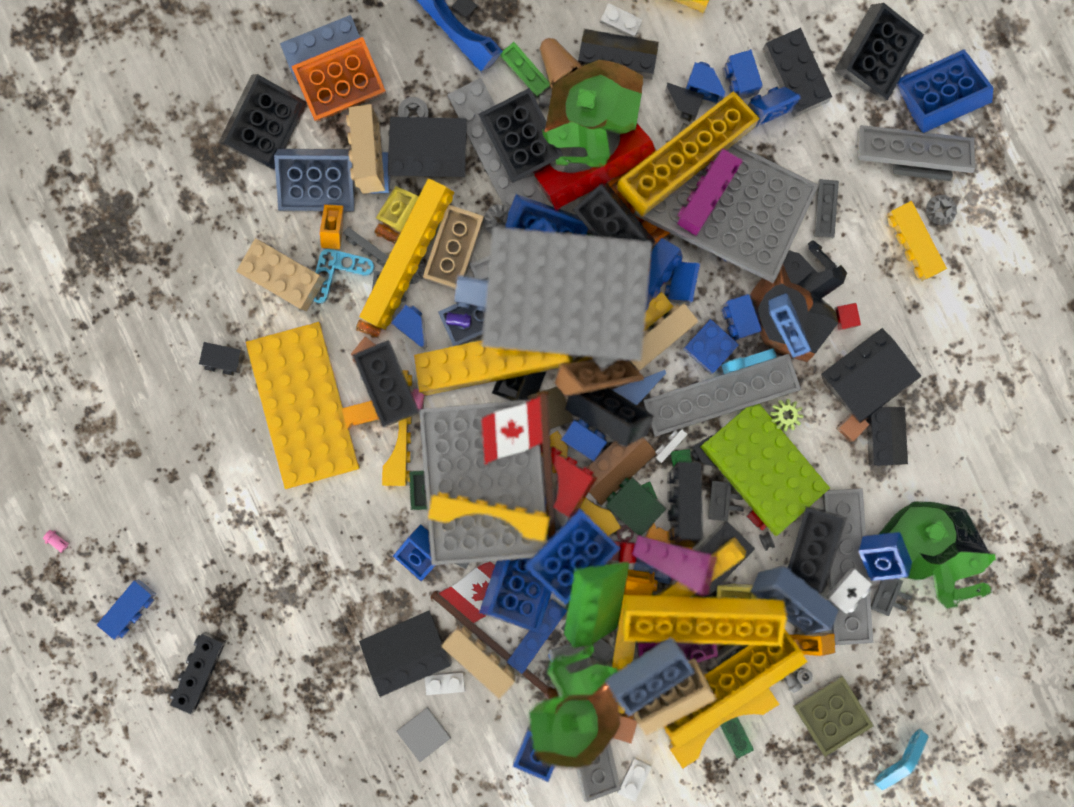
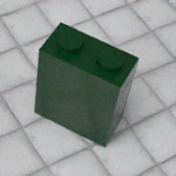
[606,477,666,536]

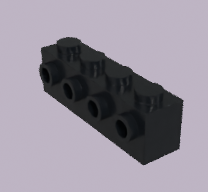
[170,632,227,715]

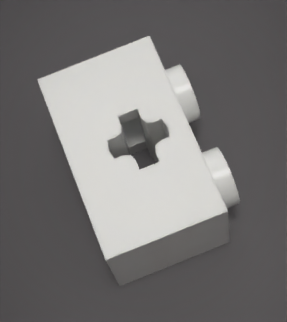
[826,568,872,614]

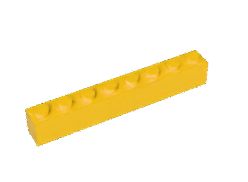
[359,178,455,330]

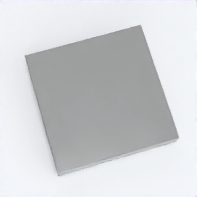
[396,707,451,762]

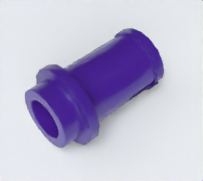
[446,312,471,329]

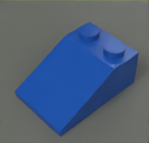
[748,87,800,127]

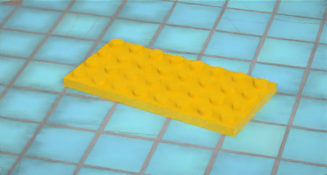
[245,322,360,489]

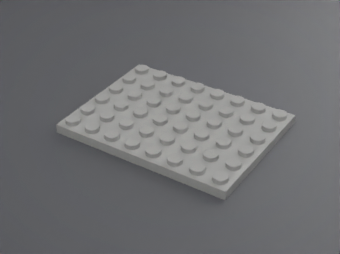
[634,118,819,283]
[482,227,651,361]
[419,400,548,565]

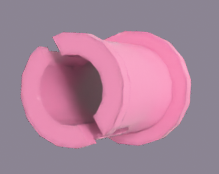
[412,388,426,409]
[43,530,69,553]

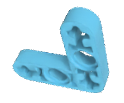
[313,249,375,304]
[721,348,777,374]
[874,729,929,790]

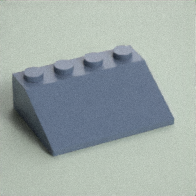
[274,149,355,211]

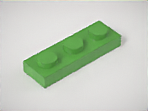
[500,42,550,98]

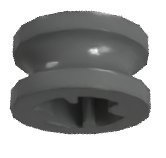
[759,532,775,551]

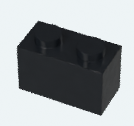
[199,342,245,376]

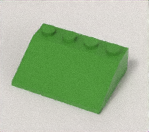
[564,562,629,648]

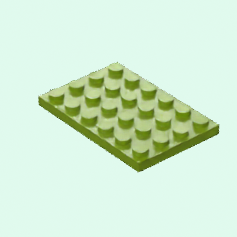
[700,404,830,537]

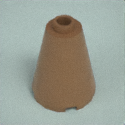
[539,38,582,88]

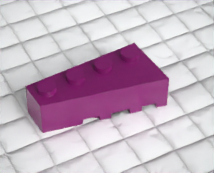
[677,149,743,236]
[633,536,718,595]
[637,641,718,663]

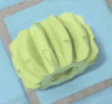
[770,399,803,431]

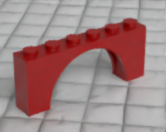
[534,123,656,210]
[540,443,597,518]

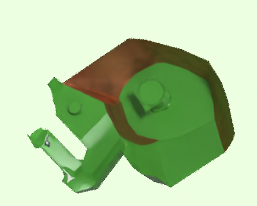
[542,60,643,167]
[529,645,621,769]

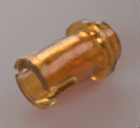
[374,223,400,244]
[356,319,382,338]

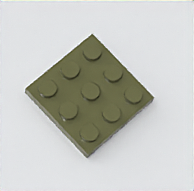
[793,675,874,757]

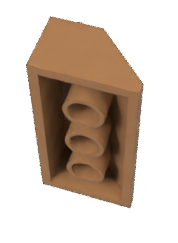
[554,359,644,395]
[587,437,656,506]

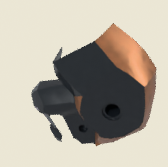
[750,241,847,362]

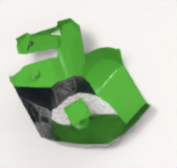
[879,501,996,609]

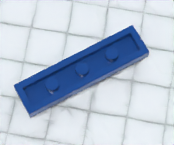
[506,599,567,674]

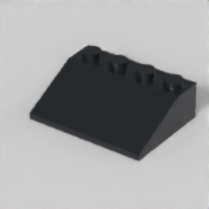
[835,3,924,100]
[218,74,307,170]
[478,88,564,183]
[388,117,467,177]
[821,328,921,423]
[359,610,452,697]

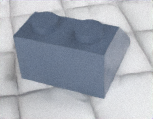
[454,275,488,312]

